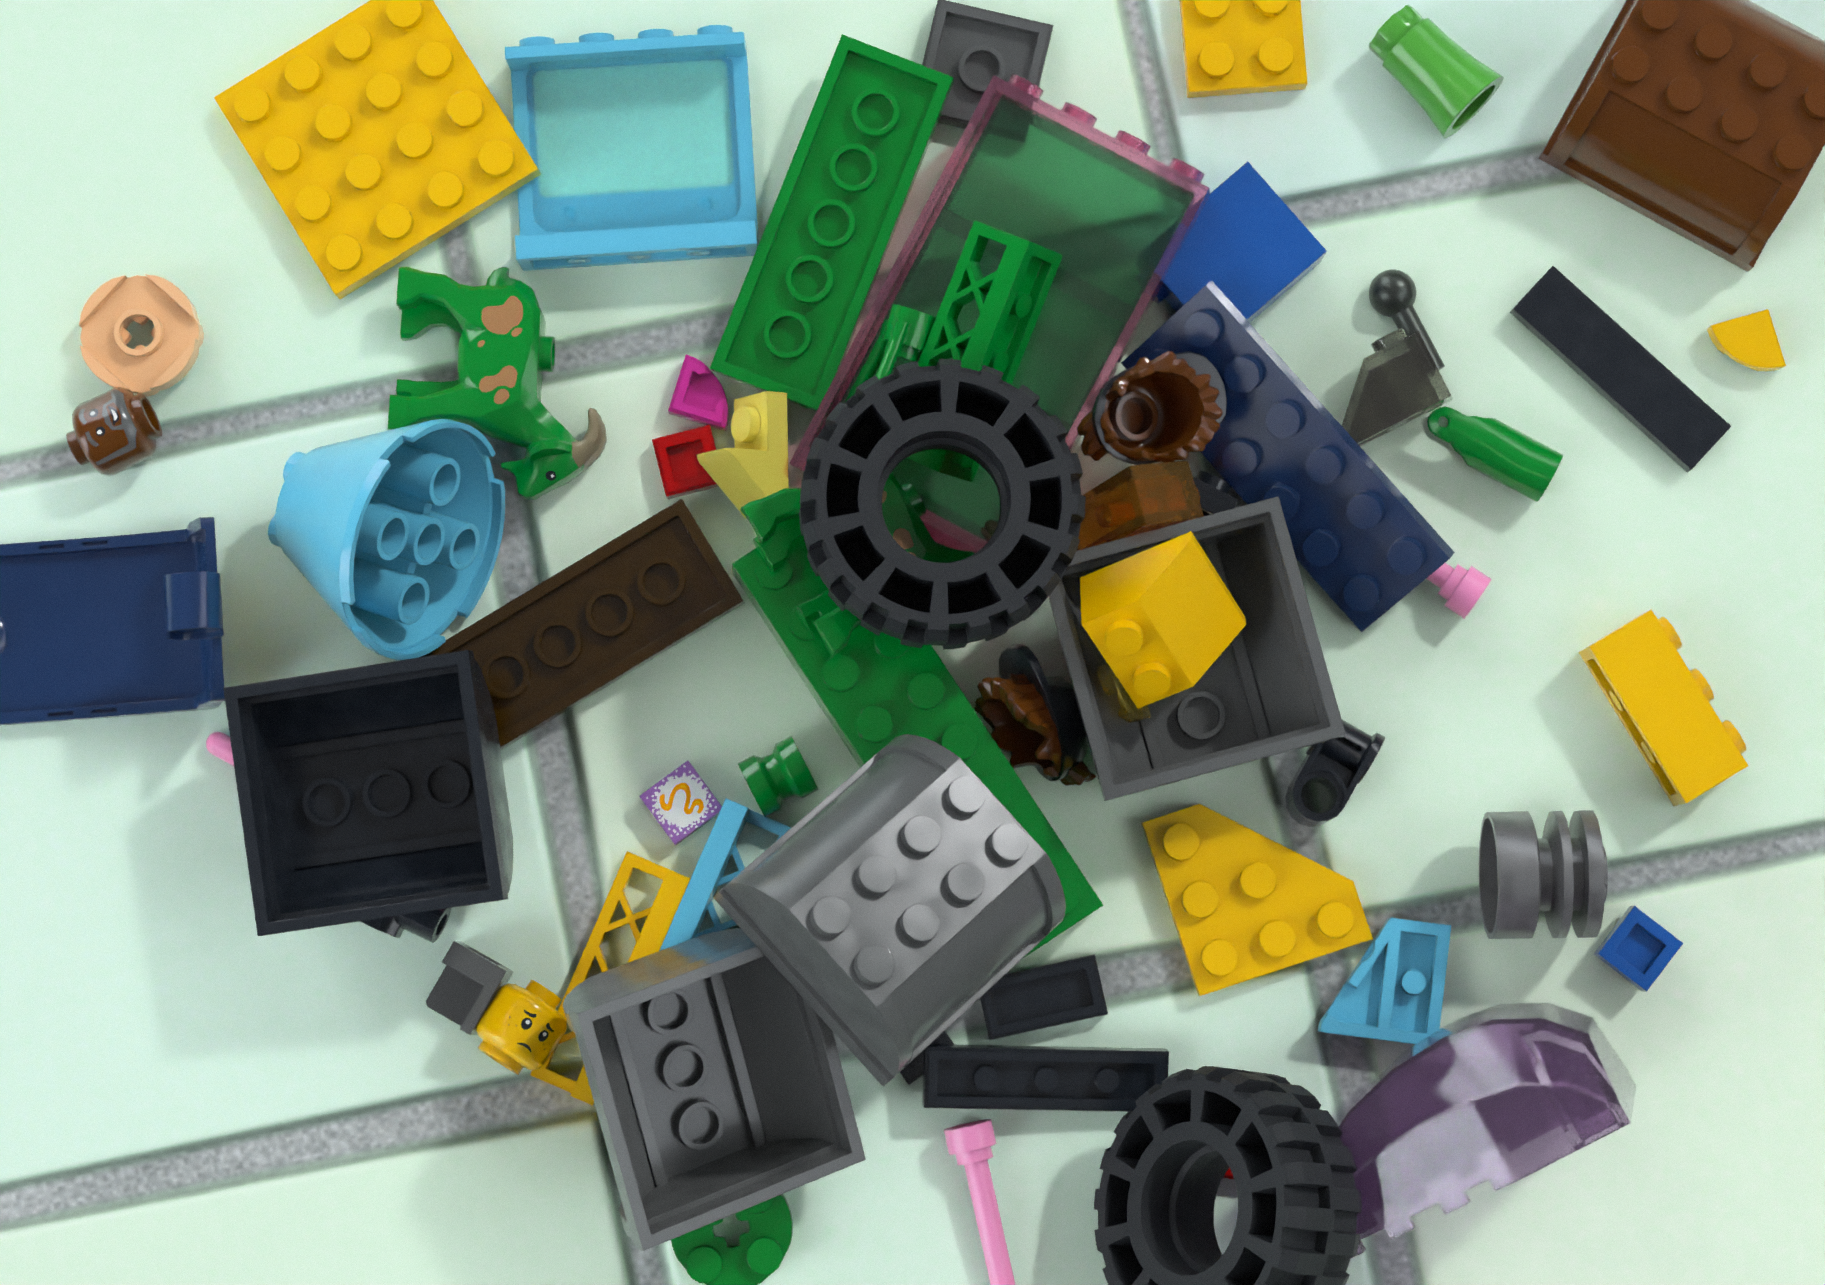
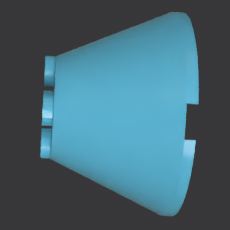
[268,419,505,660]

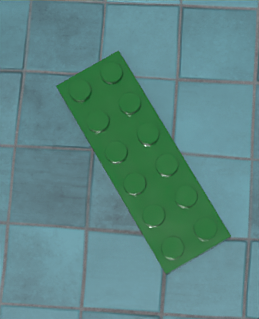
[710,34,954,414]

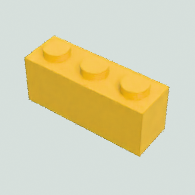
[1579,609,1748,806]

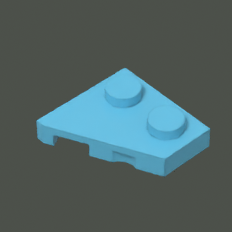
[1318,918,1451,1047]

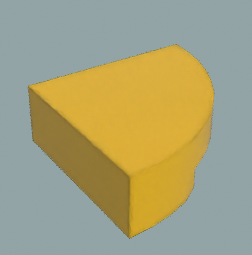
[1707,309,1786,372]

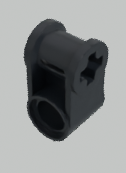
[1285,711,1385,827]

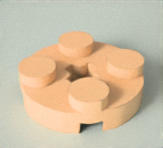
[79,274,204,397]

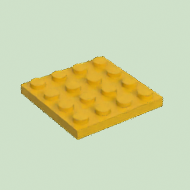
[214,0,541,299]

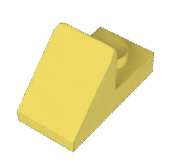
[697,391,789,519]

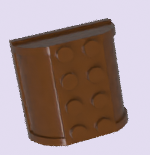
[1538,0,1825,272]

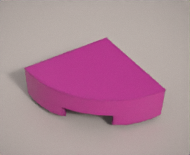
[668,354,729,431]

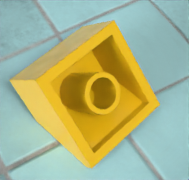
[1080,531,1246,709]

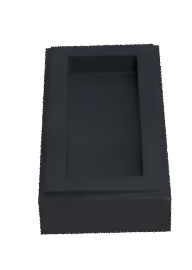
[980,955,1108,1040]

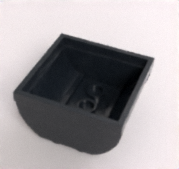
[223,650,513,936]

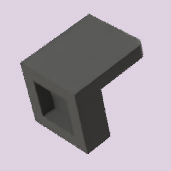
[426,941,514,1035]

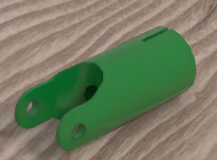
[1427,406,1563,502]

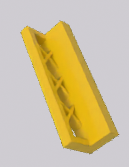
[530,851,691,1105]

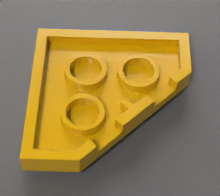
[1141,804,1373,996]

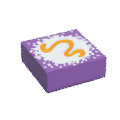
[639,760,722,845]

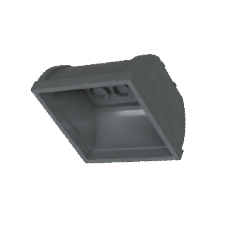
[1048,497,1346,802]
[713,734,1066,1086]
[563,928,866,1251]

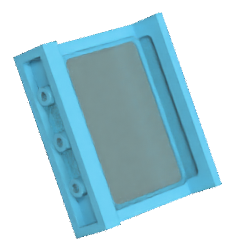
[505,25,759,271]

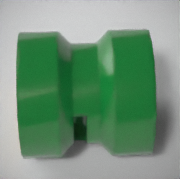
[738,736,819,817]

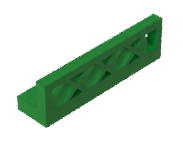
[907,220,1063,483]

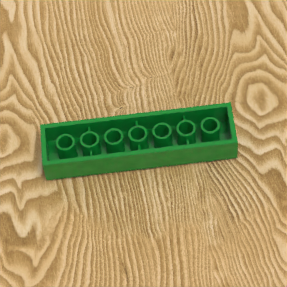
[732,536,1103,960]

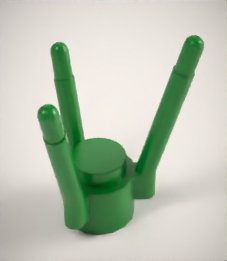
[845,304,936,451]

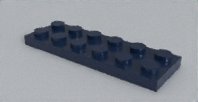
[1121,281,1455,632]

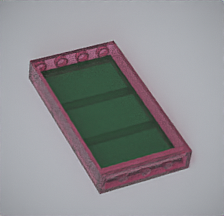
[789,74,1210,553]

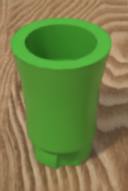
[1369,5,1504,138]

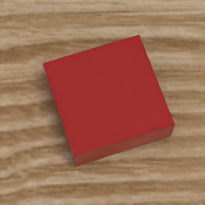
[652,425,719,500]

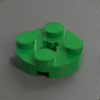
[671,1194,793,1285]

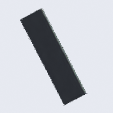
[1510,266,1731,473]
[922,1044,1169,1112]

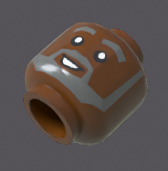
[66,387,162,476]

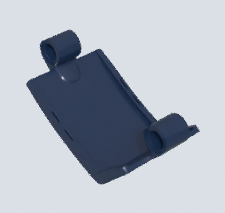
[0,517,225,725]

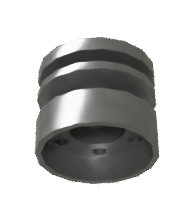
[1479,810,1608,939]

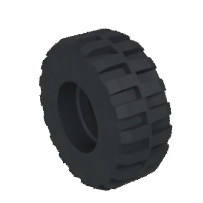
[799,359,1085,650]
[1094,1066,1362,1285]

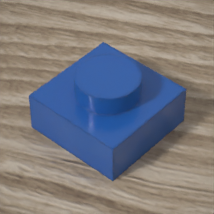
[1594,906,1683,992]

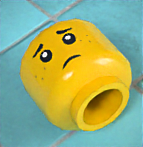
[476,980,567,1075]

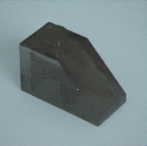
[1341,328,1454,447]

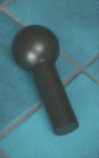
[1369,269,1445,377]

